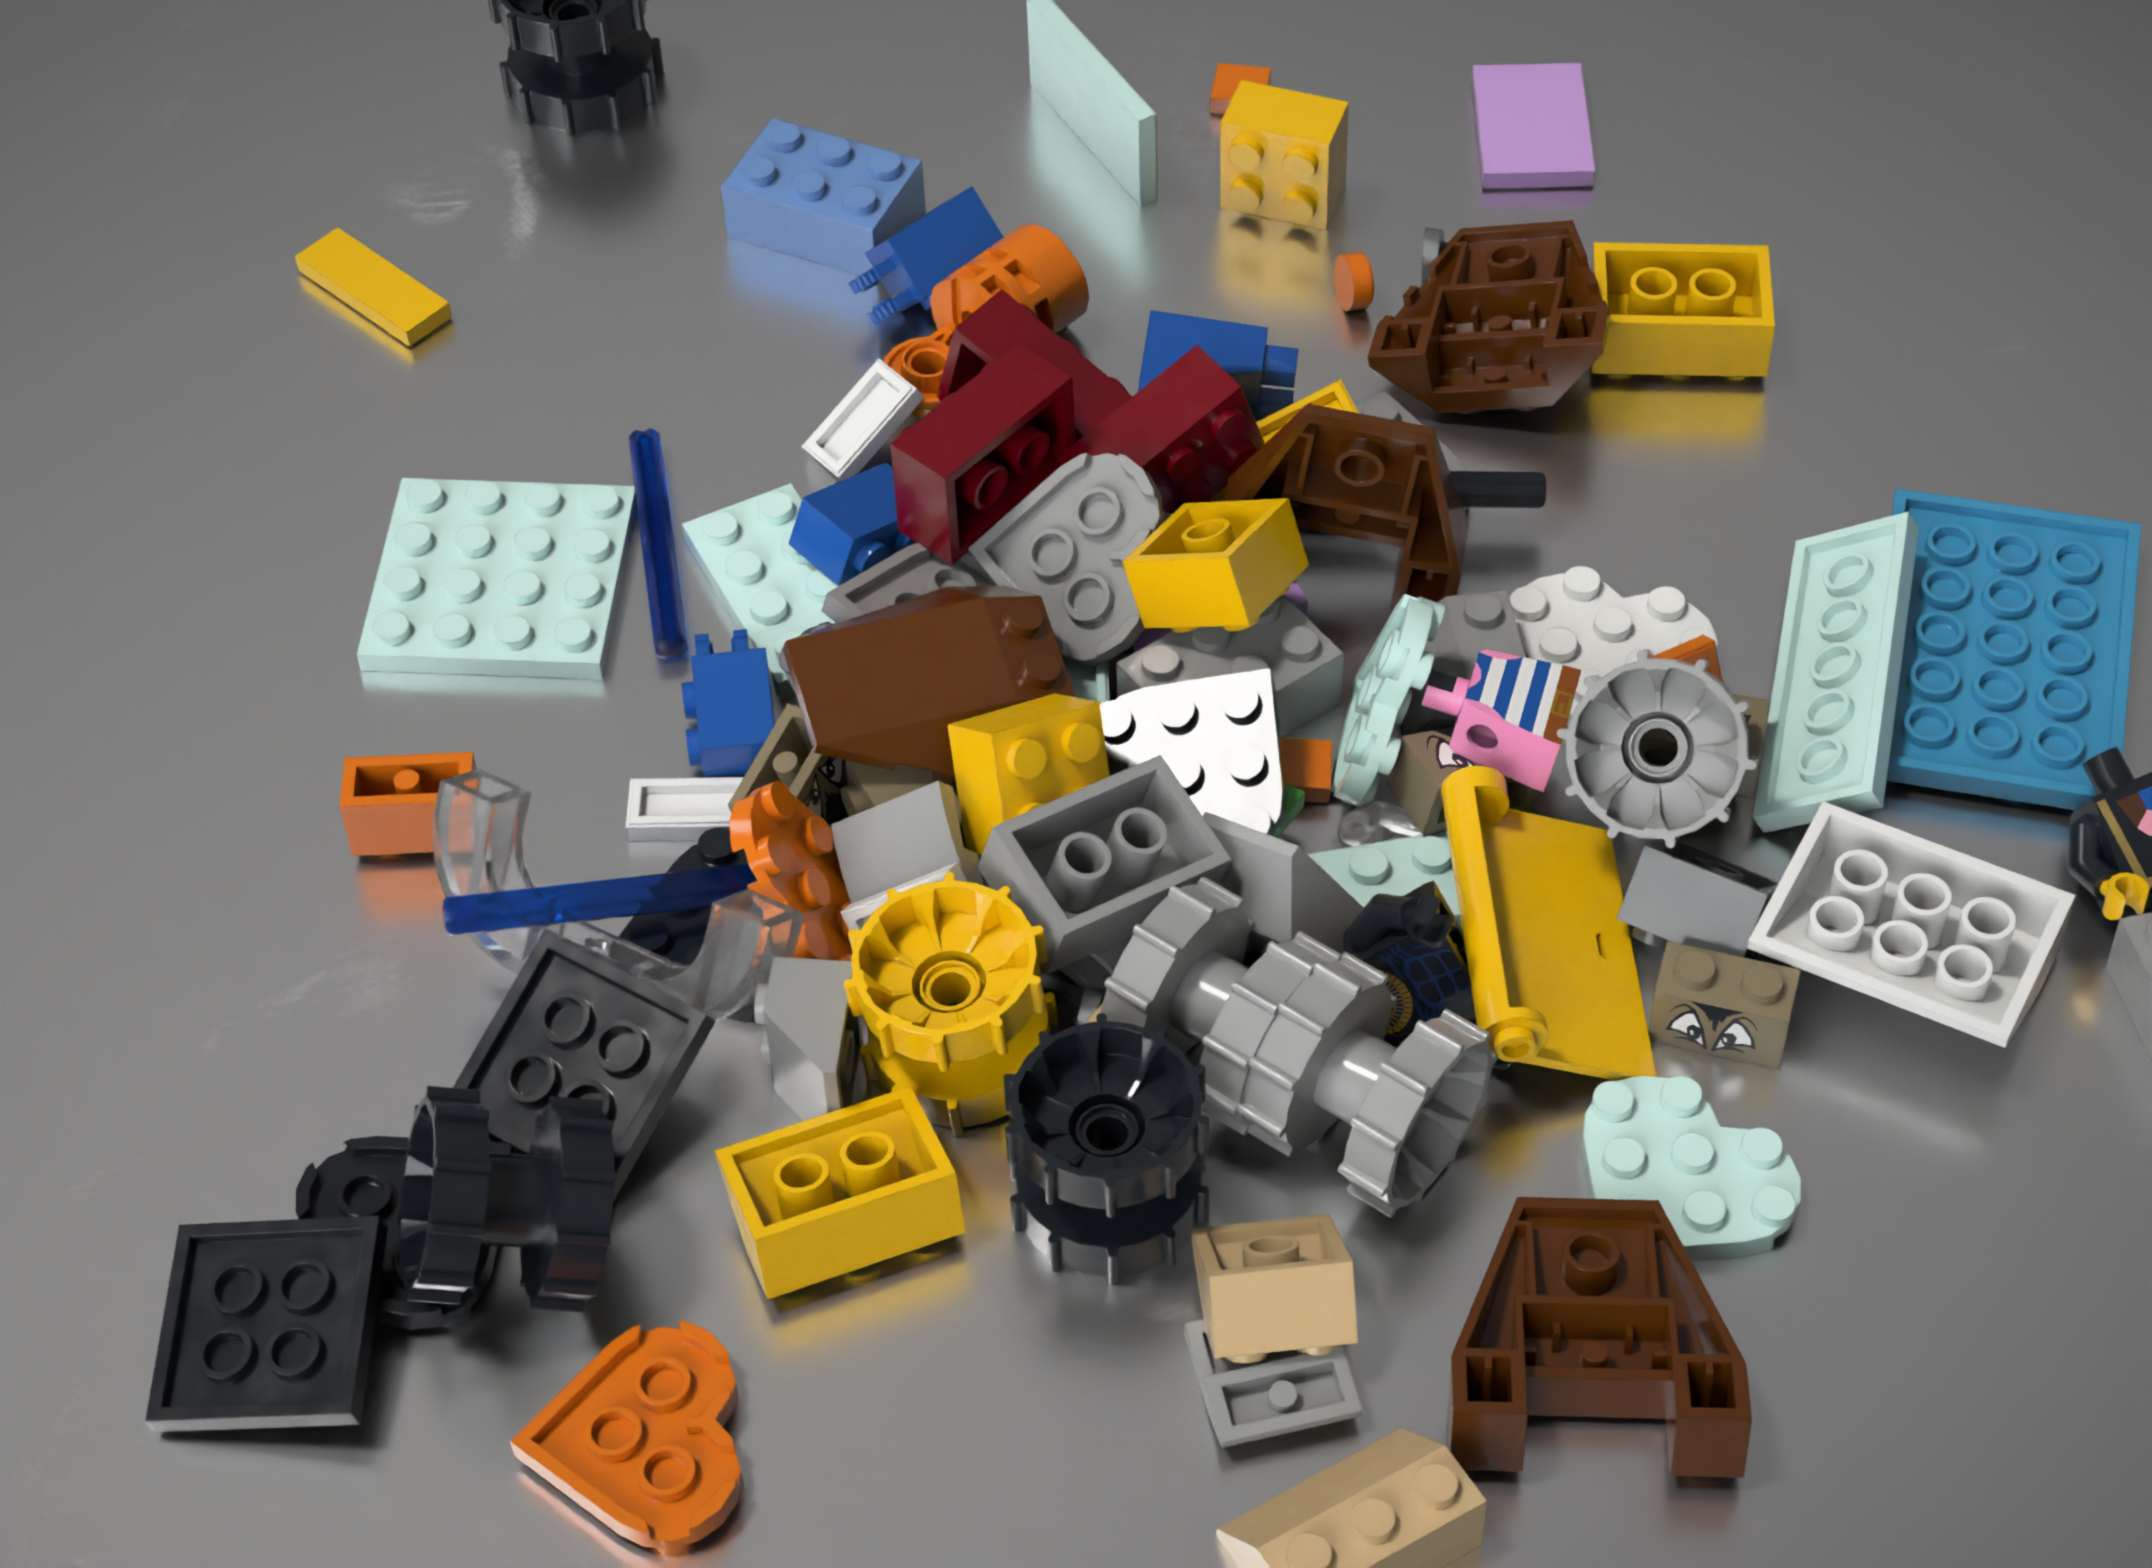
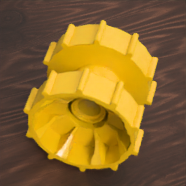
[844,872,1059,1136]

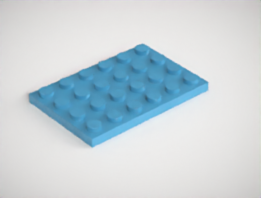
[1886,488,2142,810]

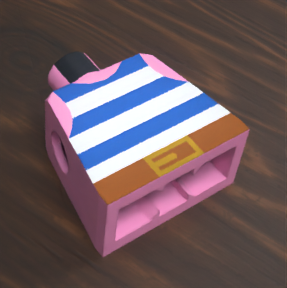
[1421,649,1581,792]

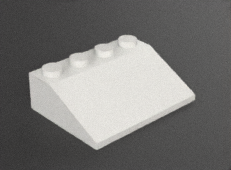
[1747,801,2076,1048]

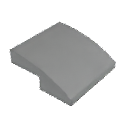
[831,781,984,904]
[1184,1319,1363,1448]

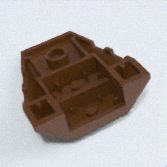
[1367,220,1610,414]
[782,586,1076,785]

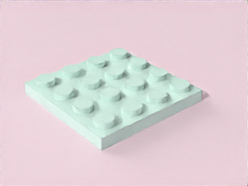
[356,478,638,680]

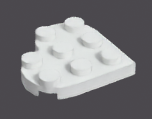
[1509,566,1718,726]

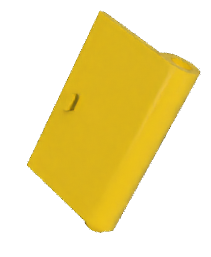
[1441,766,1657,1081]

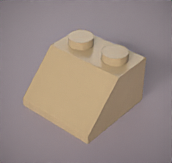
[1191,1214,1358,1363]

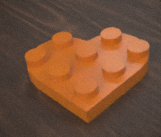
[729,781,852,961]
[510,1321,744,1556]

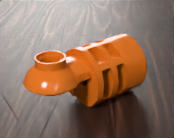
[883,224,1089,418]

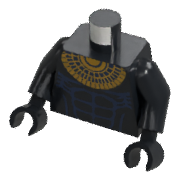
[1343,880,1513,1069]

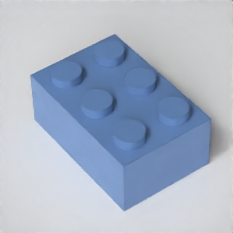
[721,117,926,276]

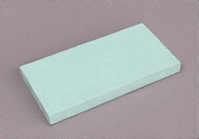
[1027,0,1158,206]

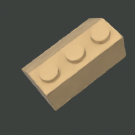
[1217,1428,1487,1568]

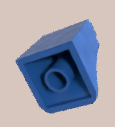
[1138,310,1298,422]

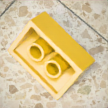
[715,1086,966,1300]

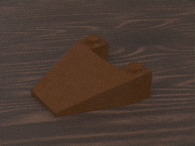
[1224,404,1469,607]
[1448,1197,1752,1478]

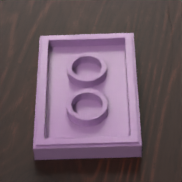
[1472,63,1595,189]

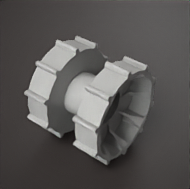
[1557,649,1758,848]
[1101,876,1342,1136]
[1237,951,1498,1218]

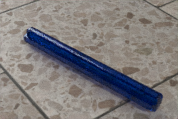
[628,428,688,659]
[442,864,759,936]

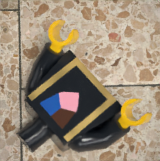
[2067,747,2152,920]

